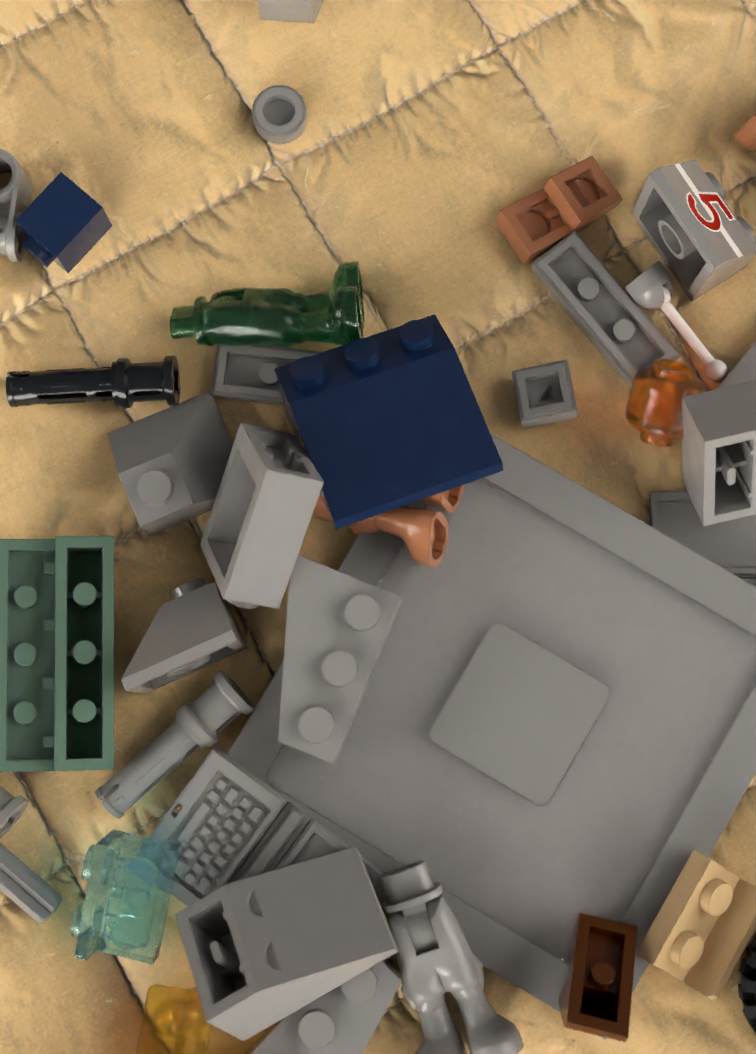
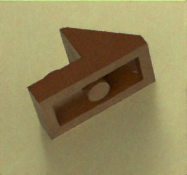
[558,913,638,1042]

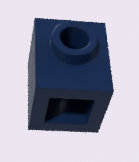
[16,172,112,274]

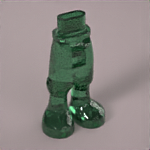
[170,261,365,347]

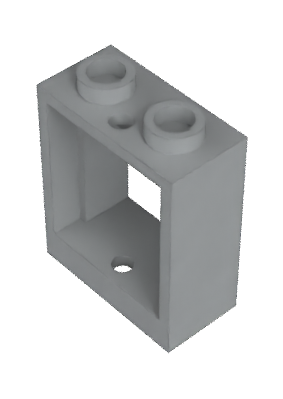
[200,423,324,609]

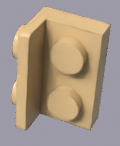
[636,850,756,1000]

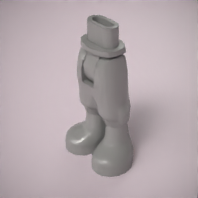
[380,860,524,1054]

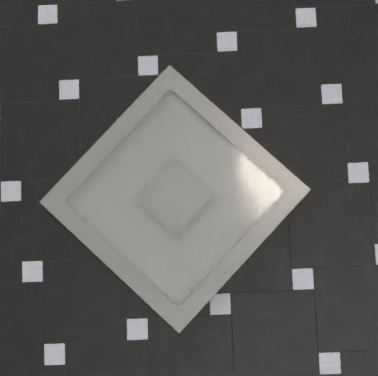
[227,433,756,1040]

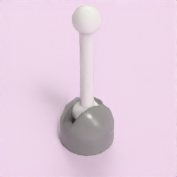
[624,261,728,382]

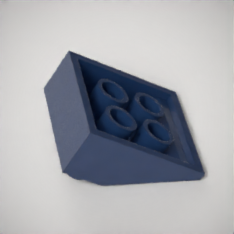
[274,314,503,529]

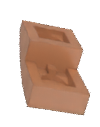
[494,156,623,264]

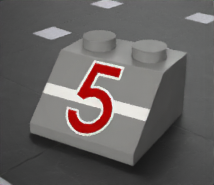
[631,160,756,302]

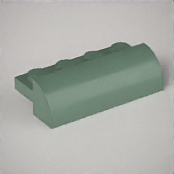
[0,536,114,772]

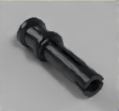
[6,355,181,408]

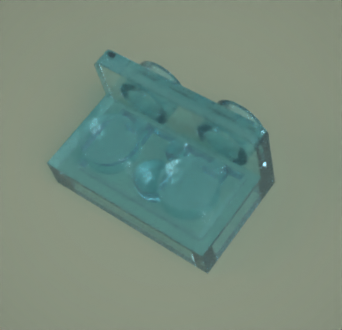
[71,829,180,964]

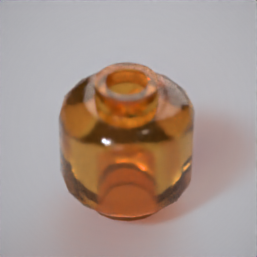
[625,359,706,447]

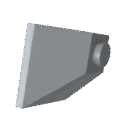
[107,391,233,536]
[121,578,248,694]

